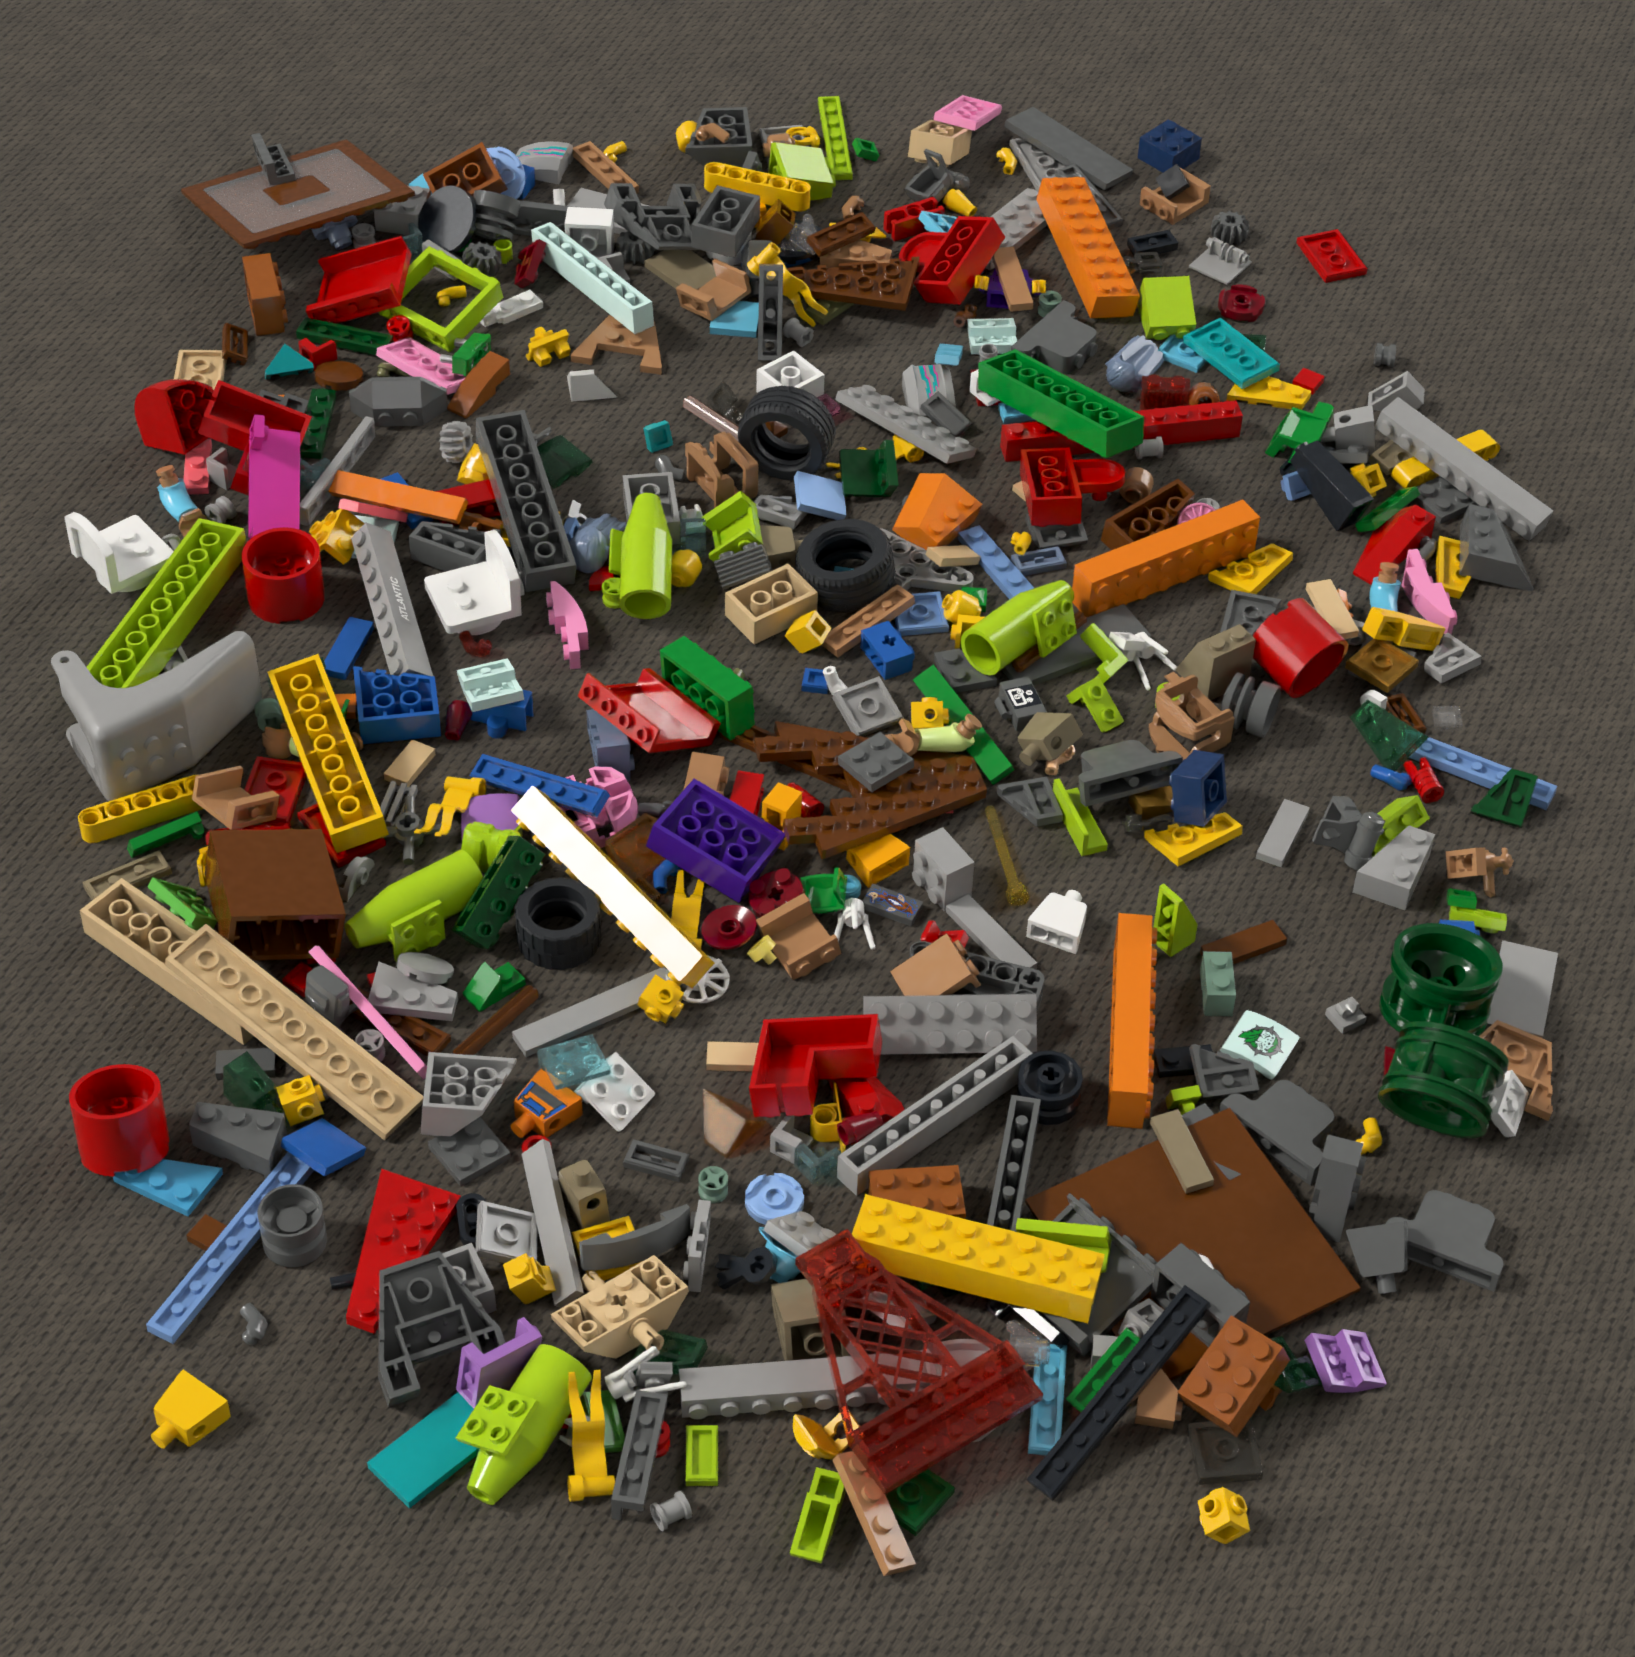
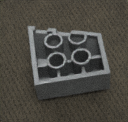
[686,107,752,168]
[1459,504,1534,591]

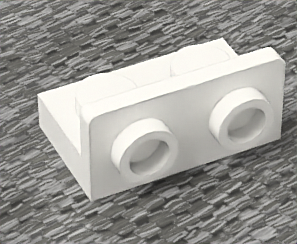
[1488,1070,1529,1137]

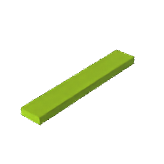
[818,96,853,180]

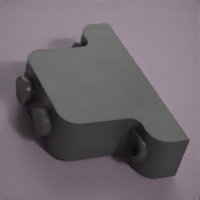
[758,264,783,360]
[1011,300,1098,374]
[1079,740,1183,807]
[1219,1080,1334,1186]
[1386,1190,1503,1292]

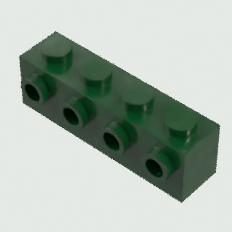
[452,836,545,949]

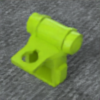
[461,822,523,873]

